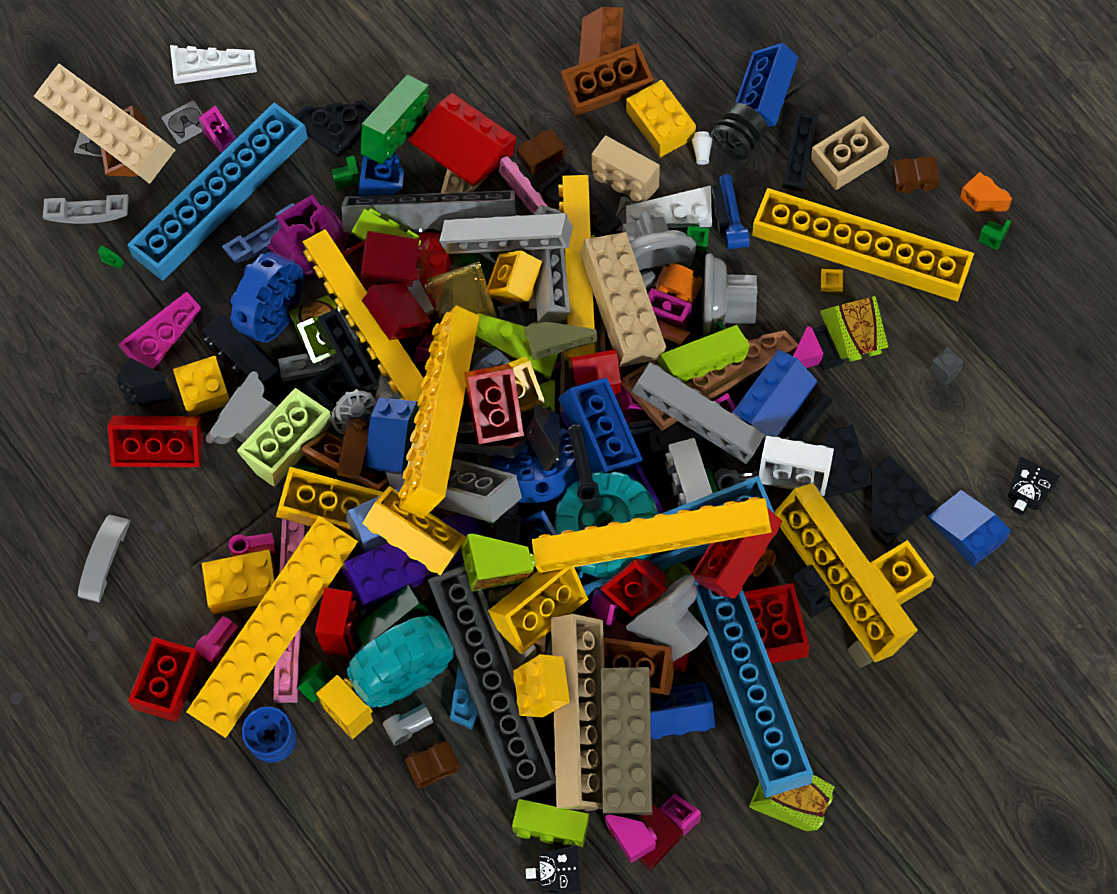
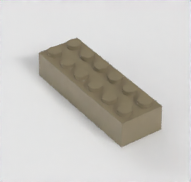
[601,667,653,816]

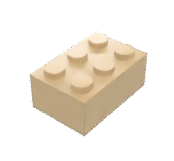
[810,116,889,190]
[592,135,660,202]

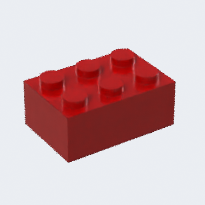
[464,364,524,444]
[315,588,362,658]
[128,637,202,722]

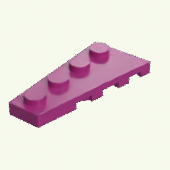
[119,292,201,369]

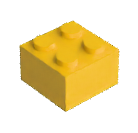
[485,250,542,304]
[173,356,230,416]
[870,540,934,605]
[513,654,570,718]
[316,675,373,740]

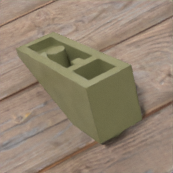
[524,322,597,360]

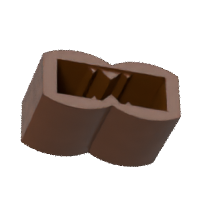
[517,129,566,174]
[892,156,939,193]
[405,740,460,789]

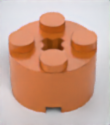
[653,263,703,306]

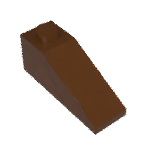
[337,417,370,481]

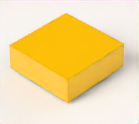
[821,269,843,292]

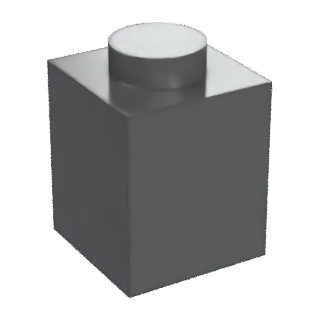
[929,347,964,386]

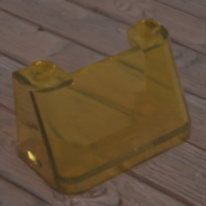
[424,261,497,357]

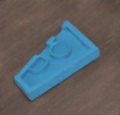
[450,666,478,730]

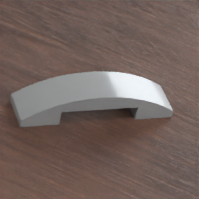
[43,194,129,224]
[77,514,131,603]

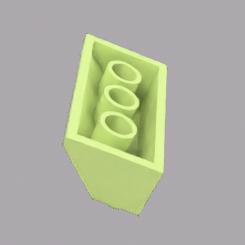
[237,388,332,487]

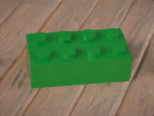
[361,75,429,164]

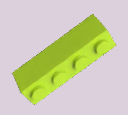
[657,325,750,383]

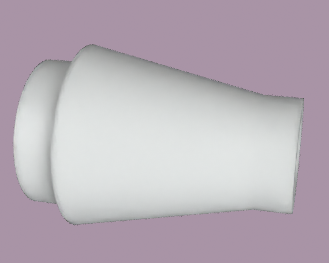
[692,132,712,165]

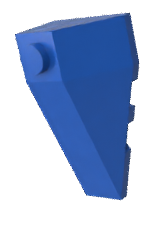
[358,152,404,196]

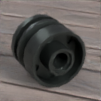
[711,103,767,160]

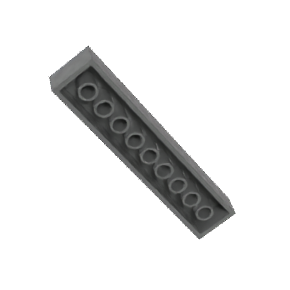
[428,566,556,803]

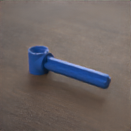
[719,174,750,250]

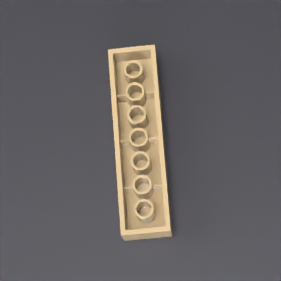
[34,63,175,184]
[551,614,605,811]

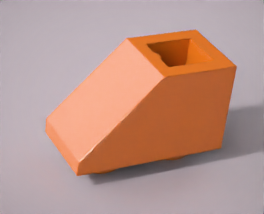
[960,172,1012,211]

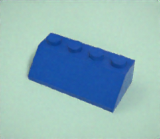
[735,43,798,127]
[732,350,817,444]
[558,378,643,473]
[651,681,716,739]

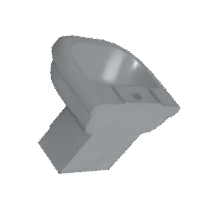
[621,212,696,275]
[702,253,757,336]
[206,371,277,444]
[626,574,709,661]

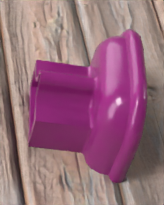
[267,195,350,276]

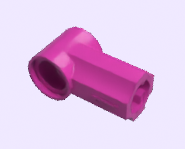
[229,533,275,557]
[194,616,239,665]

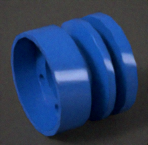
[242,706,297,763]

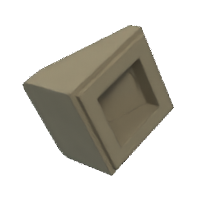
[848,640,873,668]

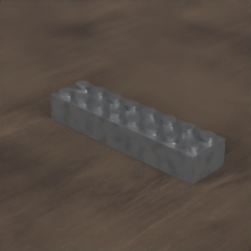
[341,190,516,235]

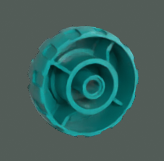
[554,471,659,579]
[347,616,455,708]

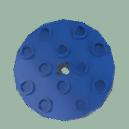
[230,252,304,342]
[490,428,579,503]

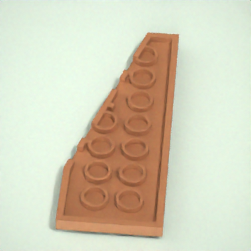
[621,330,798,431]

